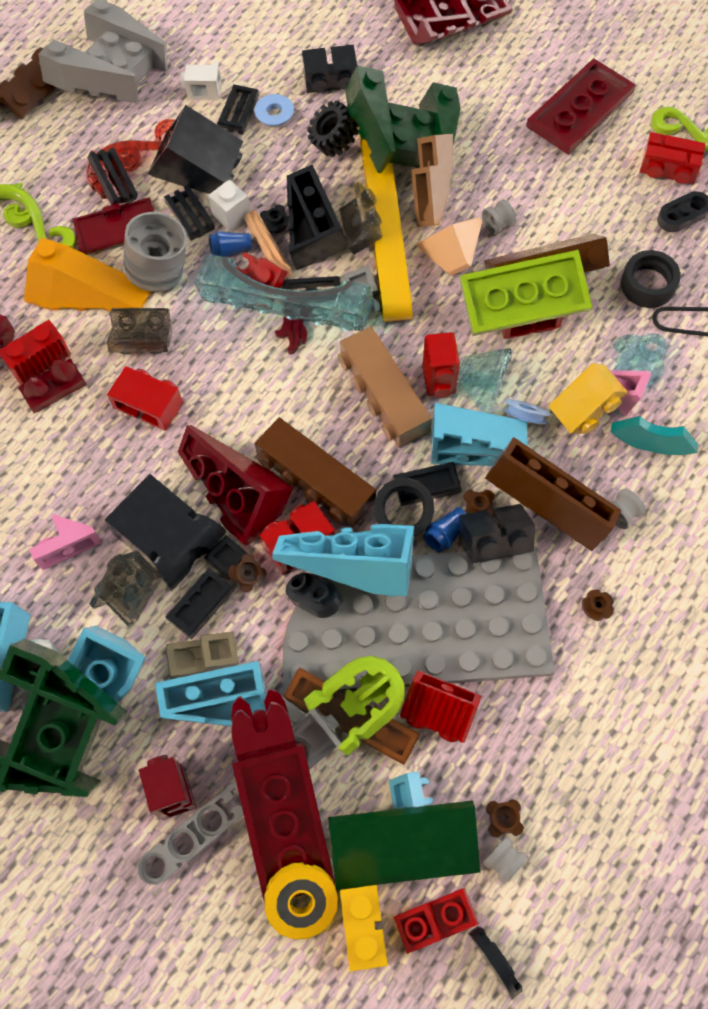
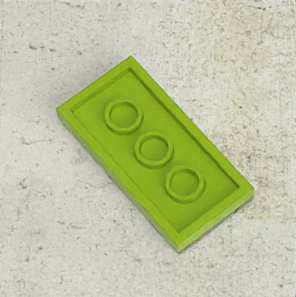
[459,250,593,336]

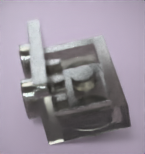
[339,182,382,255]
[107,308,172,354]
[89,550,162,626]

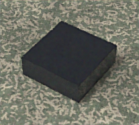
[204,535,248,580]

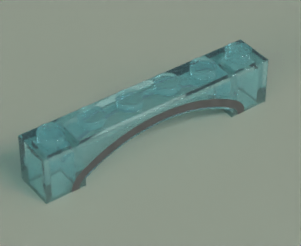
[194,254,374,331]

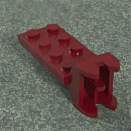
[231,689,336,901]

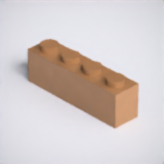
[338,326,432,448]

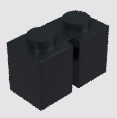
[302,44,358,93]
[459,503,535,563]

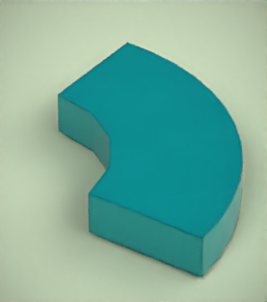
[611,416,698,455]

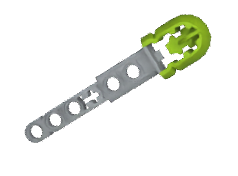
[137,656,405,885]

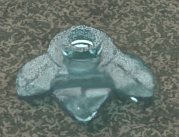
[613,333,668,388]

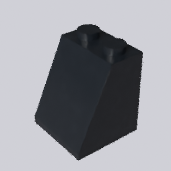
[148,104,244,194]

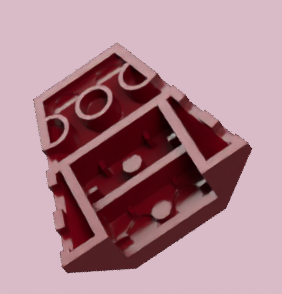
[394,0,513,45]

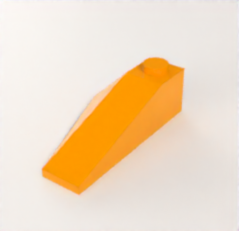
[24,237,151,312]

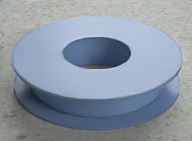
[254,94,294,127]
[503,399,550,424]

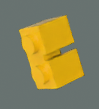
[548,363,628,434]
[340,885,388,972]

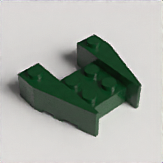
[345,66,461,174]
[0,639,128,797]

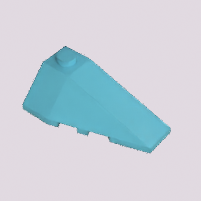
[68,625,146,703]

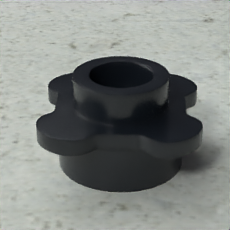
[260,205,289,233]

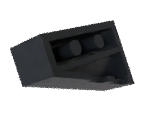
[286,164,348,270]

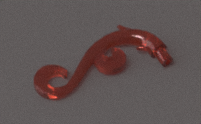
[86,119,175,199]

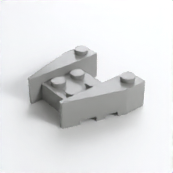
[38,0,168,103]

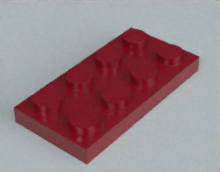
[526,58,636,155]

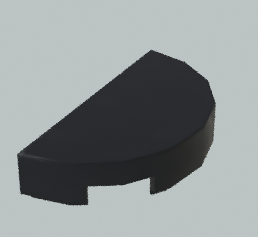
[467,926,523,1000]

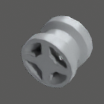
[482,200,517,235]
[609,489,646,529]
[482,836,529,884]

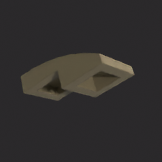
[166,631,239,680]

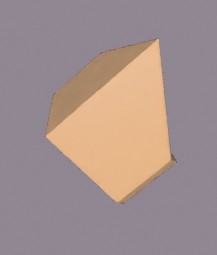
[415,217,482,276]

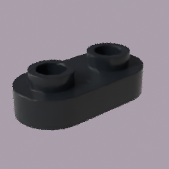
[657,191,708,232]
[285,573,343,618]

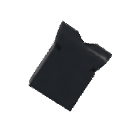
[104,474,227,591]

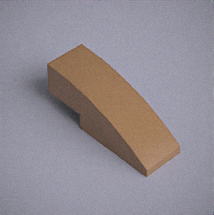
[411,134,453,227]

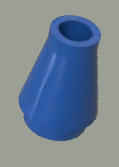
[209,231,252,259]
[423,507,467,552]

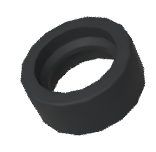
[620,250,681,308]
[373,478,435,537]

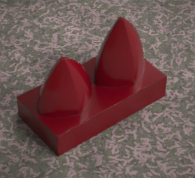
[18,358,87,414]

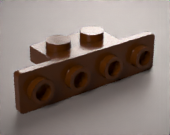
[0,47,56,120]

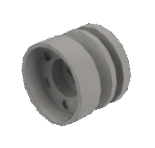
[123,212,188,292]

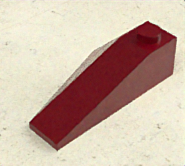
[178,425,293,545]

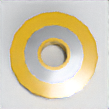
[264,863,338,940]

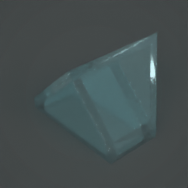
[457,348,513,414]

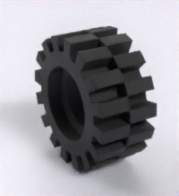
[307,100,359,157]

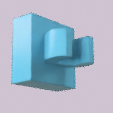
[389,772,433,809]

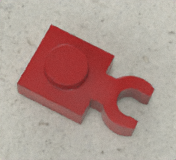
[236,253,288,298]

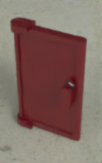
[72,197,155,255]

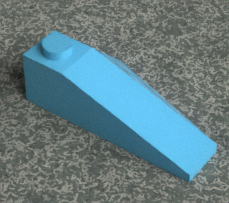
[272,524,414,597]

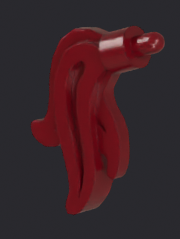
[275,305,322,355]

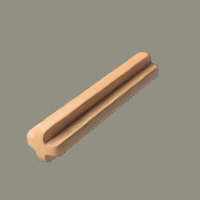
[244,210,292,279]

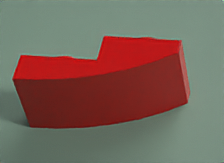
[393,888,479,954]

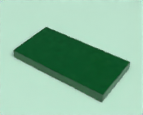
[328,800,480,890]

